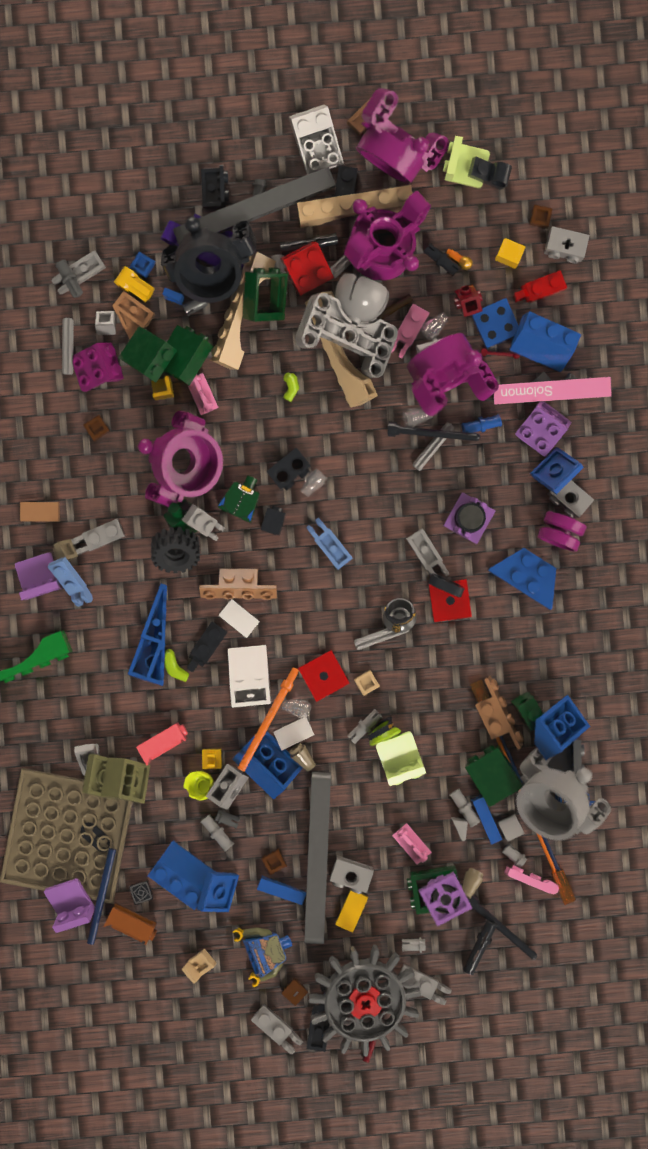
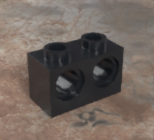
[266,448,311,491]

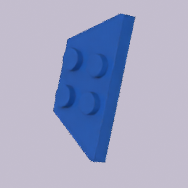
[488,548,556,610]

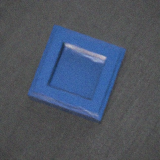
[129,251,156,278]
[162,288,185,305]

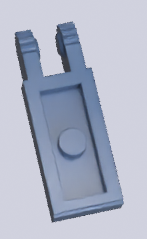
[306,517,353,570]
[47,557,93,607]

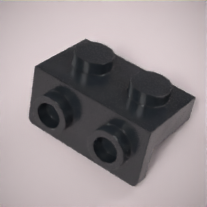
[201,165,229,209]

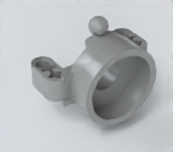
[516,747,611,840]

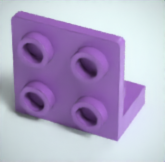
[515,401,572,457]
[15,552,63,600]
[44,878,95,933]

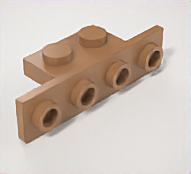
[199,569,277,600]
[475,675,524,750]

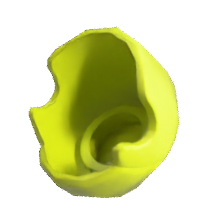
[183,771,214,801]

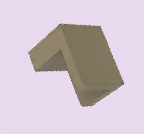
[53,539,78,561]

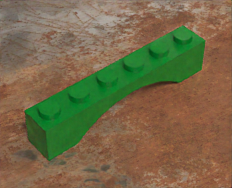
[0,631,73,683]

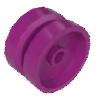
[537,511,587,552]

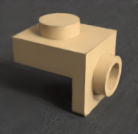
[182,949,217,983]

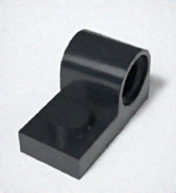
[468,157,512,190]

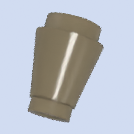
[289,742,316,772]
[462,868,483,899]

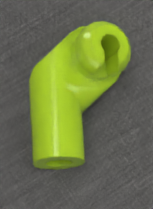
[283,372,299,402]

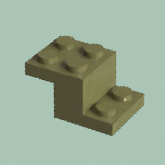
[82,754,150,804]

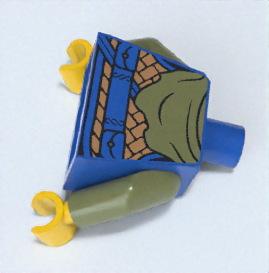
[232,927,292,987]

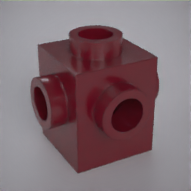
[453,284,483,317]

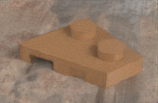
[113,291,155,339]

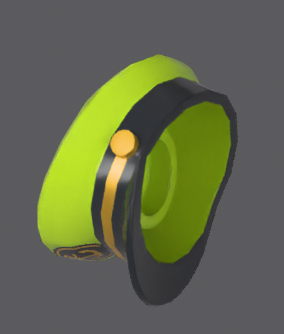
[367,716,401,746]

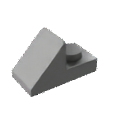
[74,744,100,776]

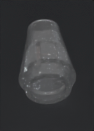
[421,313,449,340]
[403,408,433,427]
[300,468,327,497]
[282,699,311,719]

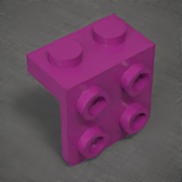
[72,343,124,392]

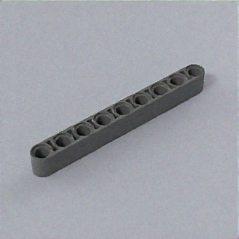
[173,167,336,245]
[304,772,331,944]

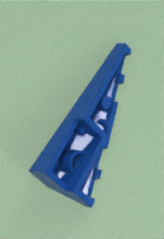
[128,583,167,686]

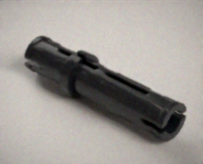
[280,232,338,255]
[463,918,498,975]

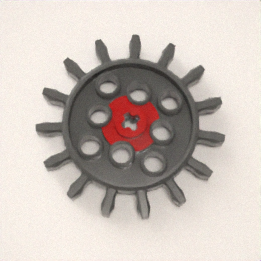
[308,945,421,1057]

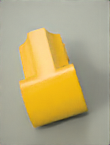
[114,266,155,303]

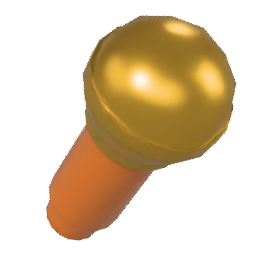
[446,249,473,270]

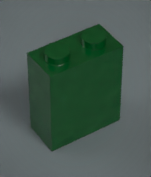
[164,325,214,386]
[118,326,177,383]
[465,745,523,807]

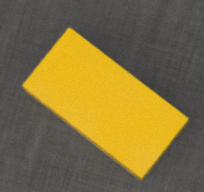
[335,889,368,933]

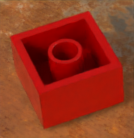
[280,241,334,296]

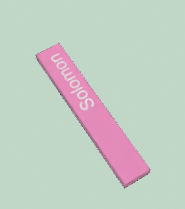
[494,377,611,404]

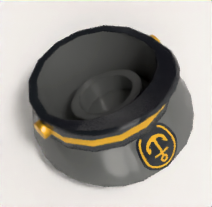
[383,598,416,633]

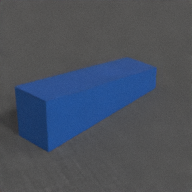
[471,795,502,845]
[257,875,306,905]

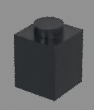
[261,506,286,536]

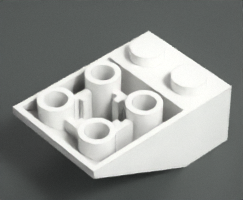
[289,105,344,175]
[228,645,271,707]

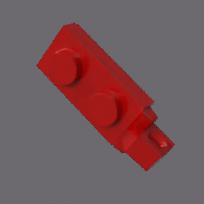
[513,270,567,303]

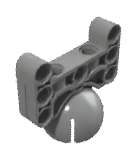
[295,273,398,378]

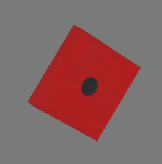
[428,579,472,622]
[298,650,350,702]

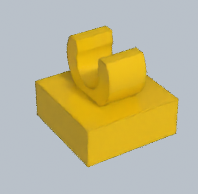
[202,749,222,769]

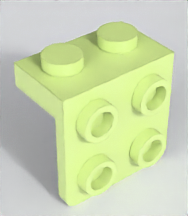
[443,136,490,188]
[376,731,426,786]

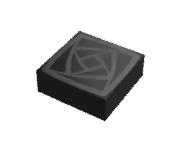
[129,880,154,905]

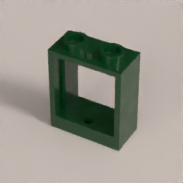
[242,267,288,322]
[407,865,460,915]

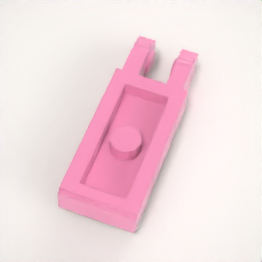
[391,304,429,358]
[504,865,559,895]

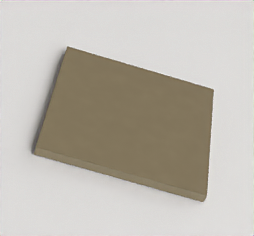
[0,768,133,904]

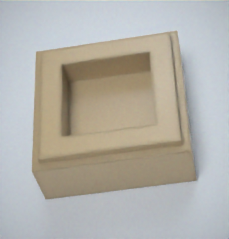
[354,670,380,696]

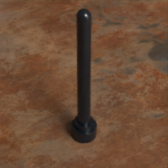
[388,421,480,441]
[467,894,537,960]

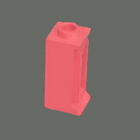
[136,722,188,766]

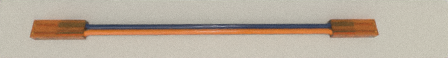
[470,679,576,905]

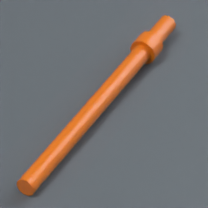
[238,667,299,772]

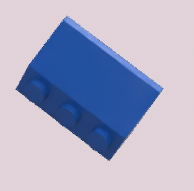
[509,311,581,372]
[535,695,590,760]
[232,731,303,799]
[148,841,216,910]

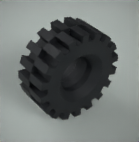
[151,527,200,573]

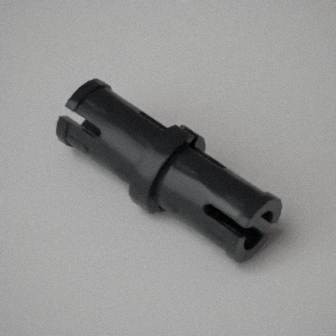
[423,243,461,276]

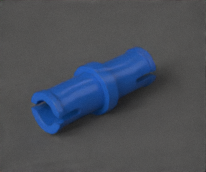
[461,414,502,433]

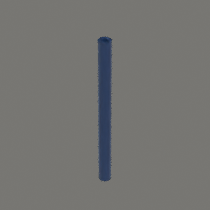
[87,848,116,945]

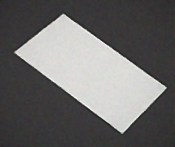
[219,599,259,638]
[273,716,314,751]

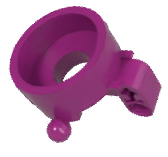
[356,88,449,185]
[344,191,431,280]
[407,333,499,416]
[138,411,223,507]

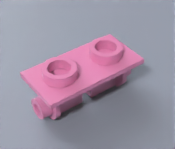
[188,373,218,415]
[392,823,432,865]

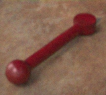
[480,348,520,359]

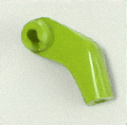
[164,649,190,682]

